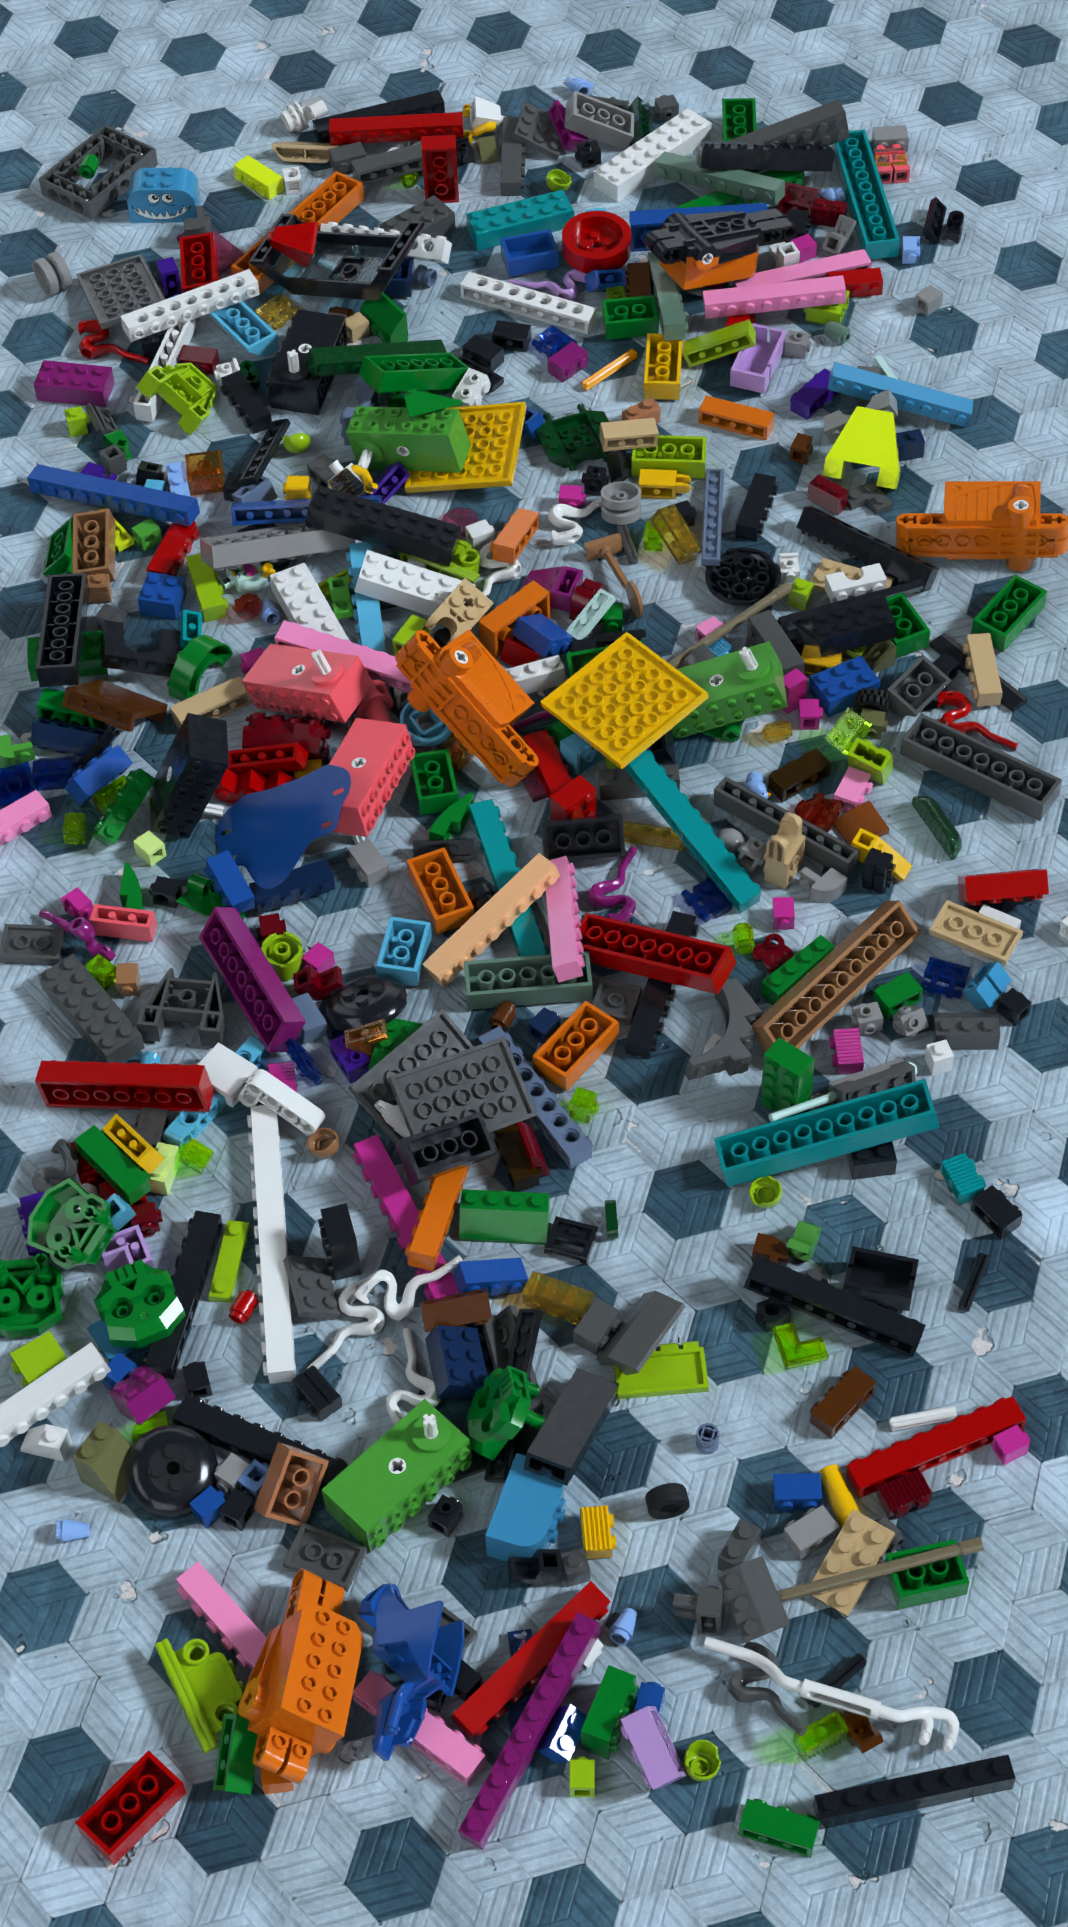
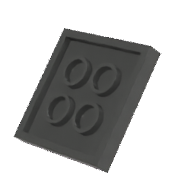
[512,102,563,160]

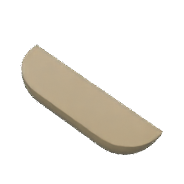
[272,141,338,163]

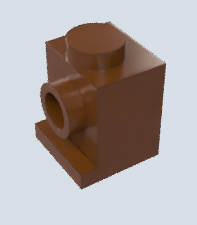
[790,433,813,465]

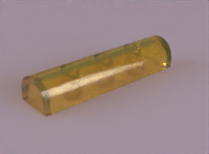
[623,820,686,851]

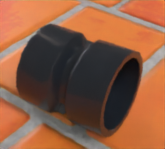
[468,883,495,913]

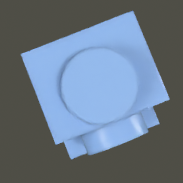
[901,236,920,264]

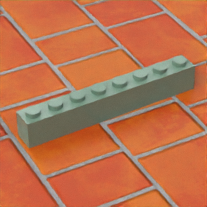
[655,151,785,206]
[648,252,689,341]

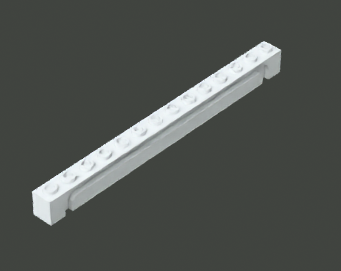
[247,1105,296,1384]

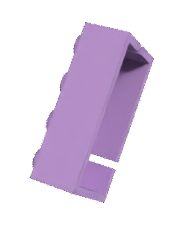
[730,323,787,394]

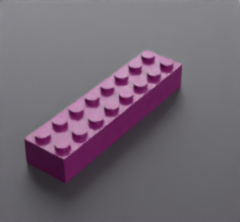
[199,907,306,1052]

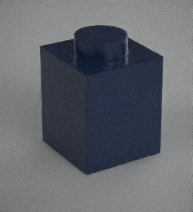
[528,1007,561,1044]

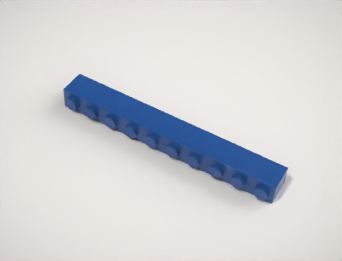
[27,464,200,526]

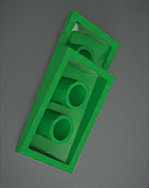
[43,517,73,590]

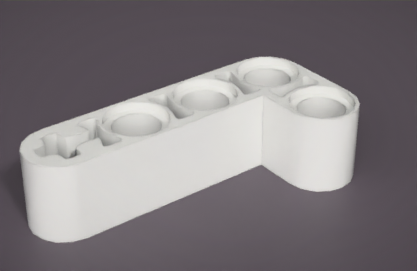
[239,1069,325,1135]

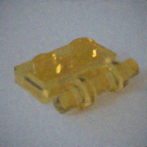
[255,293,300,330]

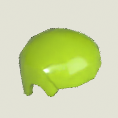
[546,169,572,192]
[282,433,310,454]
[749,1176,782,1209]
[683,1740,721,1781]

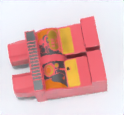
[874,144,910,184]

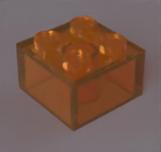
[185,450,225,496]

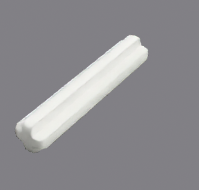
[889,1406,957,1431]

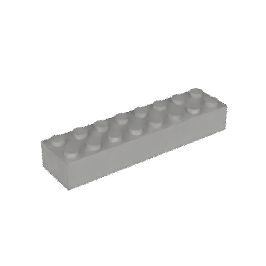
[200,523,355,571]

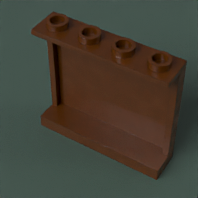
[62,679,168,732]

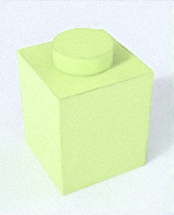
[133,830,167,867]

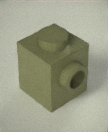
[858,708,888,739]

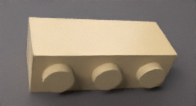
[599,418,659,452]

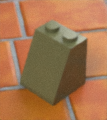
[72,1420,132,1503]

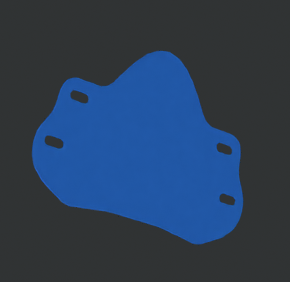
[215,765,351,889]

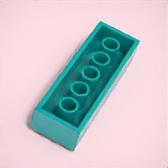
[466,190,574,251]

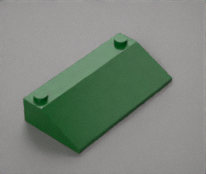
[386,388,462,417]

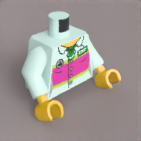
[220,562,276,594]

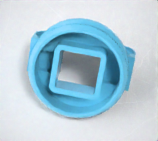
[400,702,452,750]

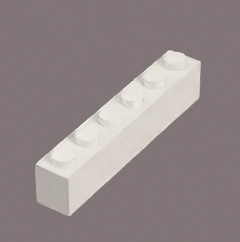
[0,1342,111,1448]

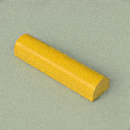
[818,1464,860,1529]

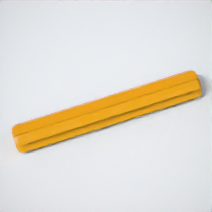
[581,349,637,391]

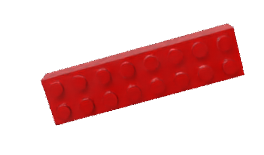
[579,913,736,995]
[35,1060,215,1112]

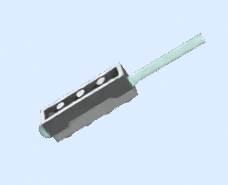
[769,1058,917,1122]

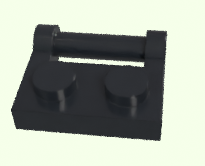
[544,1216,598,1265]

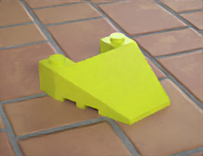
[822,406,900,490]

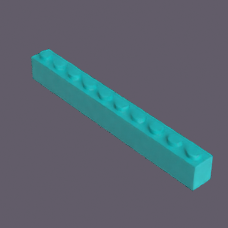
[624,750,761,913]
[469,799,550,957]

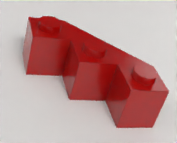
[212,768,295,803]

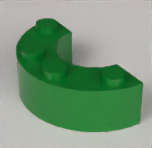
[167,635,233,701]

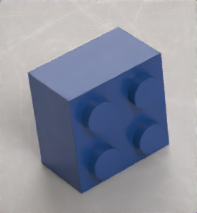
[137,572,187,620]

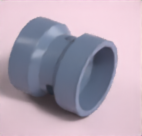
[414,264,438,287]
[696,1423,719,1455]

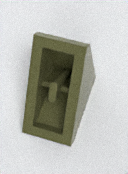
[475,136,498,165]
[863,640,896,673]

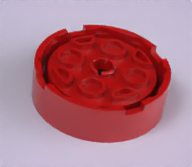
[562,210,631,274]

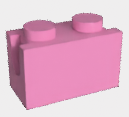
[833,767,873,812]

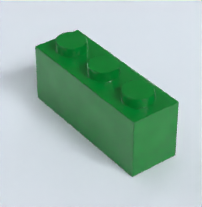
[213,1714,258,1795]
[738,1799,820,1858]

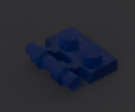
[531,325,577,358]
[681,878,733,923]
[920,957,971,999]
[284,1038,323,1085]

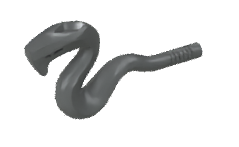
[32,1139,80,1193]
[727,1642,807,1736]

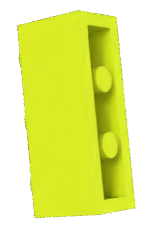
[233,155,284,200]

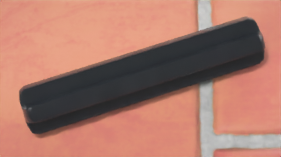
[958,1253,989,1312]
[808,1653,867,1708]

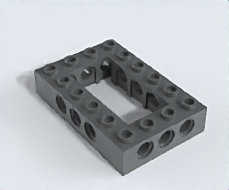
[39,125,158,220]

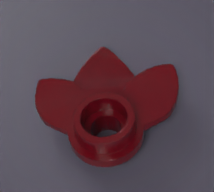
[752,933,793,973]

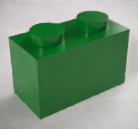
[873,972,923,1020]

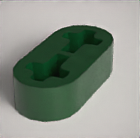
[239,360,260,389]
[605,1200,618,1239]

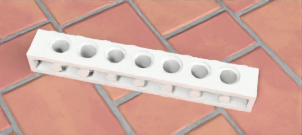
[320,221,452,264]
[120,269,260,342]
[460,272,596,335]

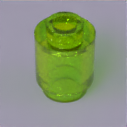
[732,922,755,954]

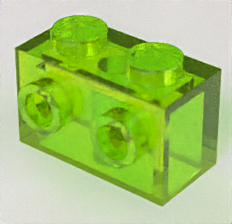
[825,707,872,755]

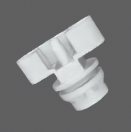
[280,97,328,132]

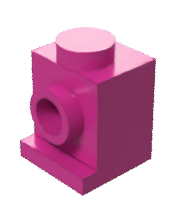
[61,887,93,920]

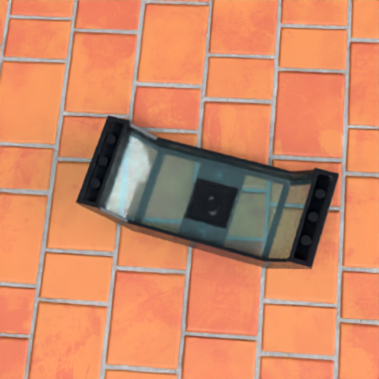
[249,214,425,300]

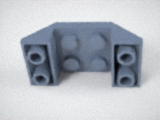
[340,372,379,446]

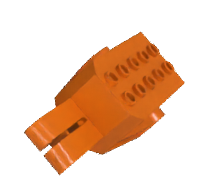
[238,1568,364,1784]

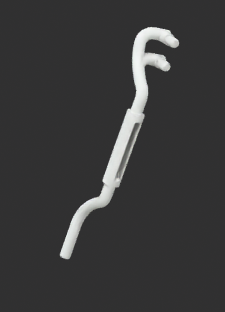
[703,1636,959,1753]

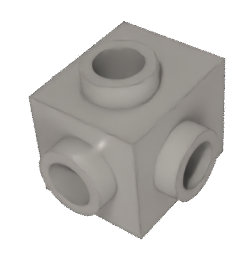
[737,837,766,873]
[849,1001,884,1035]
[892,1005,929,1038]

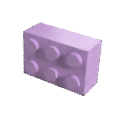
[620,1706,688,1790]

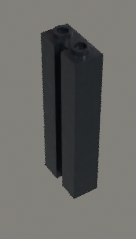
[524,1368,619,1486]

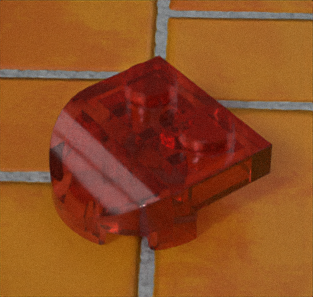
[795,793,845,833]

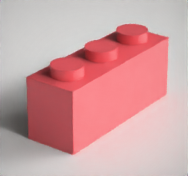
[89,904,157,942]

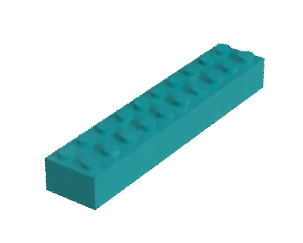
[831,129,900,260]
[714,1079,940,1187]

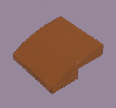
[833,801,889,845]

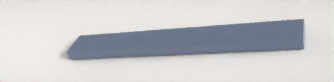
[701,469,724,566]

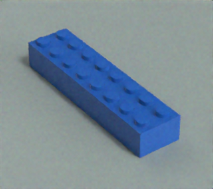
[629,203,768,252]

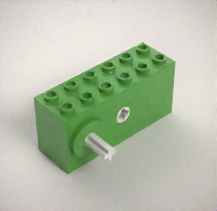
[346,406,471,473]
[670,641,788,739]
[322,1399,472,1553]

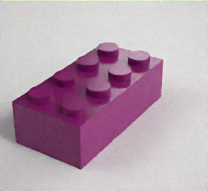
[34,360,115,407]

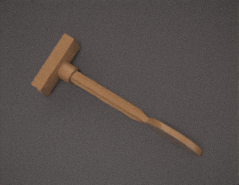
[584,533,644,619]

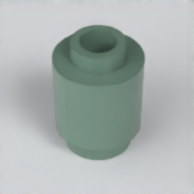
[824,321,851,344]

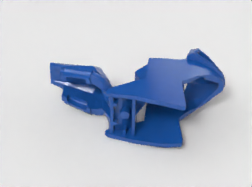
[356,1584,464,1761]

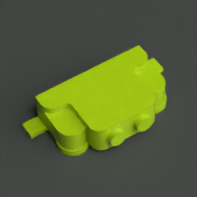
[393,540,480,584]
[155,1638,245,1754]

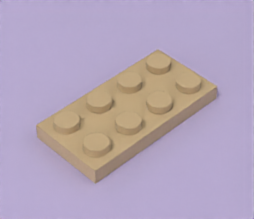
[810,558,894,594]
[929,900,1023,966]
[810,1509,895,1617]

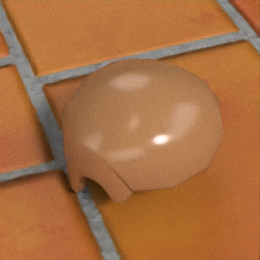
[307,1128,339,1159]

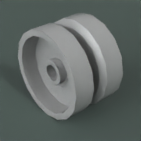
[32,251,73,296]
[601,481,642,525]

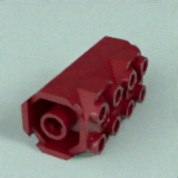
[242,712,331,763]

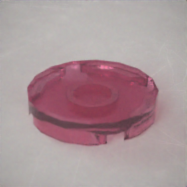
[442,507,479,539]

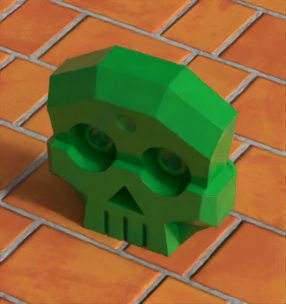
[27,1178,117,1270]
[0,1253,64,1339]
[93,1259,186,1348]
[466,1365,545,1460]

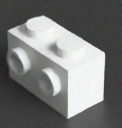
[451,368,491,407]

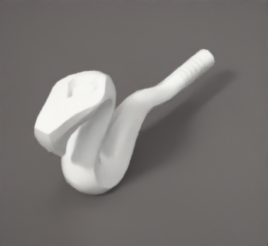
[548,499,602,545]
[479,542,521,597]
[354,1255,463,1321]
[307,1278,385,1370]
[386,1328,441,1425]

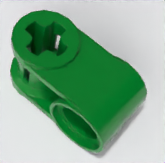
[103,429,132,461]

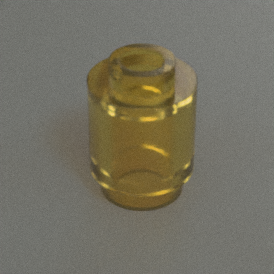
[762,720,792,743]

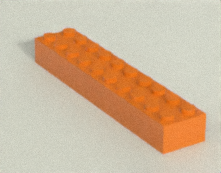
[231,171,364,295]

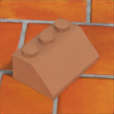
[254,1442,329,1527]

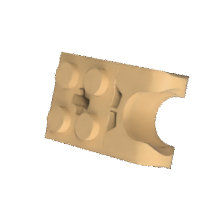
[424,578,494,644]
[763,812,806,890]

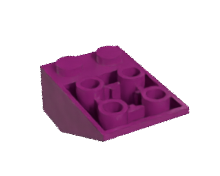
[521,566,583,612]

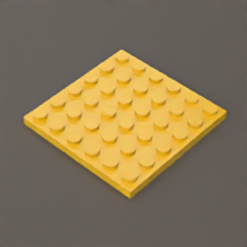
[405,402,527,493]
[540,632,709,769]

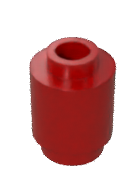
[228,1290,259,1325]

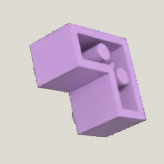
[101,1225,154,1271]

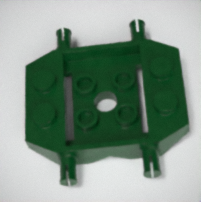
[536,403,609,471]

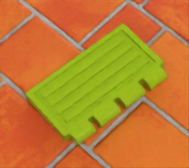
[614,1341,709,1400]

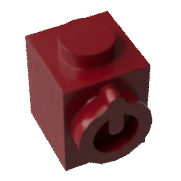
[256,913,287,942]
[131,1202,163,1238]

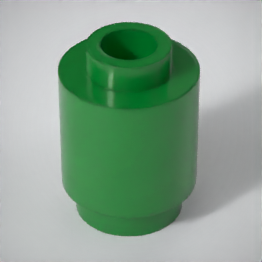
[78,154,99,179]

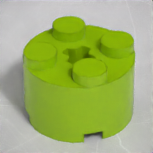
[261,932,304,982]

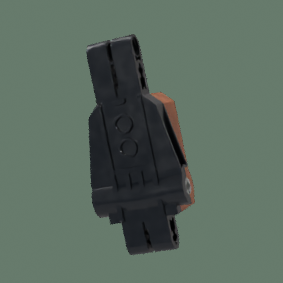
[644,208,798,290]

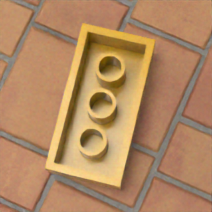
[644,333,683,400]

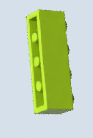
[683,319,756,367]
[186,553,229,622]

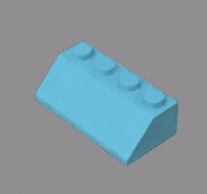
[209,301,279,357]

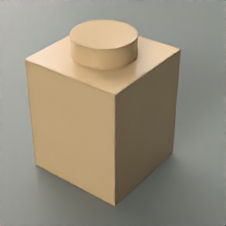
[346,312,370,343]

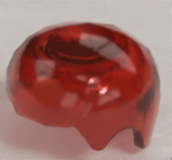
[232,593,262,620]

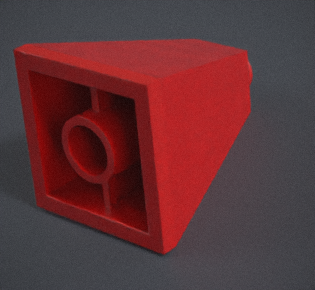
[268,222,318,268]

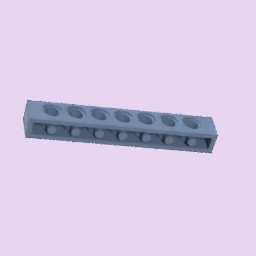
[478,1026,593,1169]

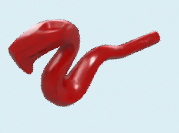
[78,319,150,365]
[936,691,1018,750]

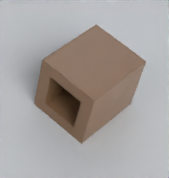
[115,963,140,997]

